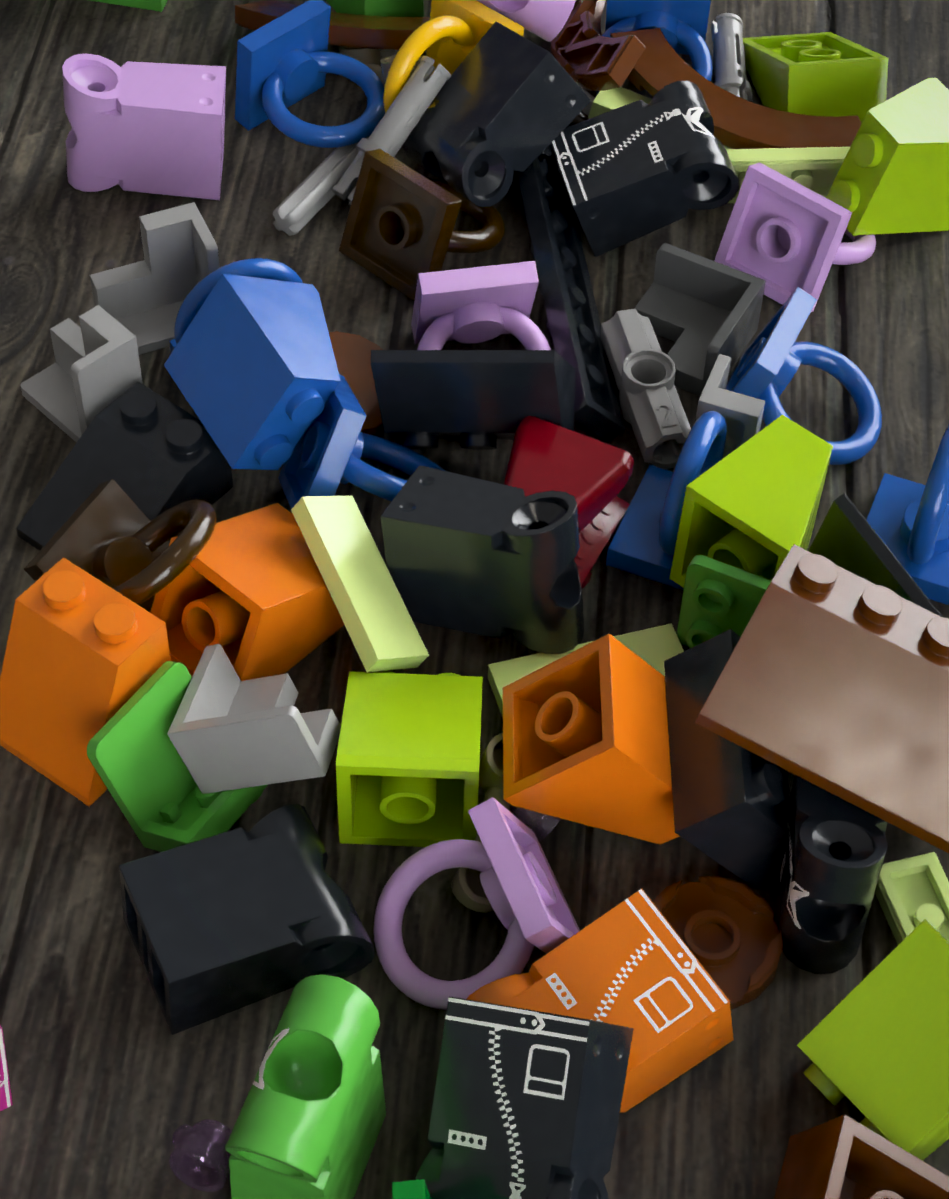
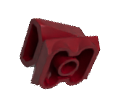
[504,416,634,589]

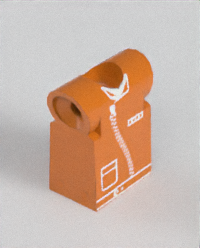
[467,889,734,1113]

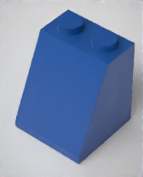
[164,273,341,470]

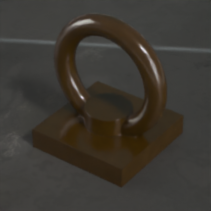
[339,149,505,301]
[24,479,217,612]

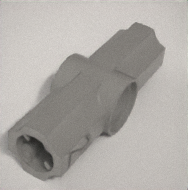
[600,309,691,469]

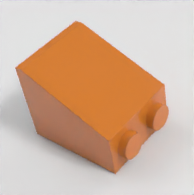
[150,503,344,681]
[0,557,171,807]
[502,634,680,845]

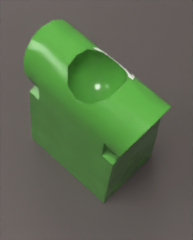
[225,974,386,1199]

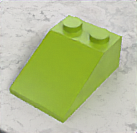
[743,32,889,123]

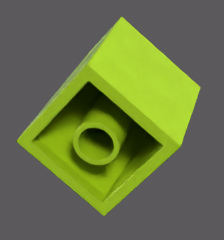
[826,78,949,236]
[669,415,833,588]
[336,670,483,847]
[797,919,949,1161]

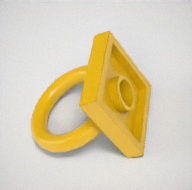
[383,0,525,113]

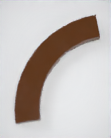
[235,0,430,50]
[551,0,646,91]
[610,28,862,149]

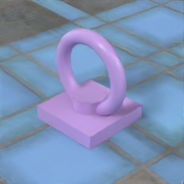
[714,162,876,312]
[411,261,551,350]
[373,797,580,1010]

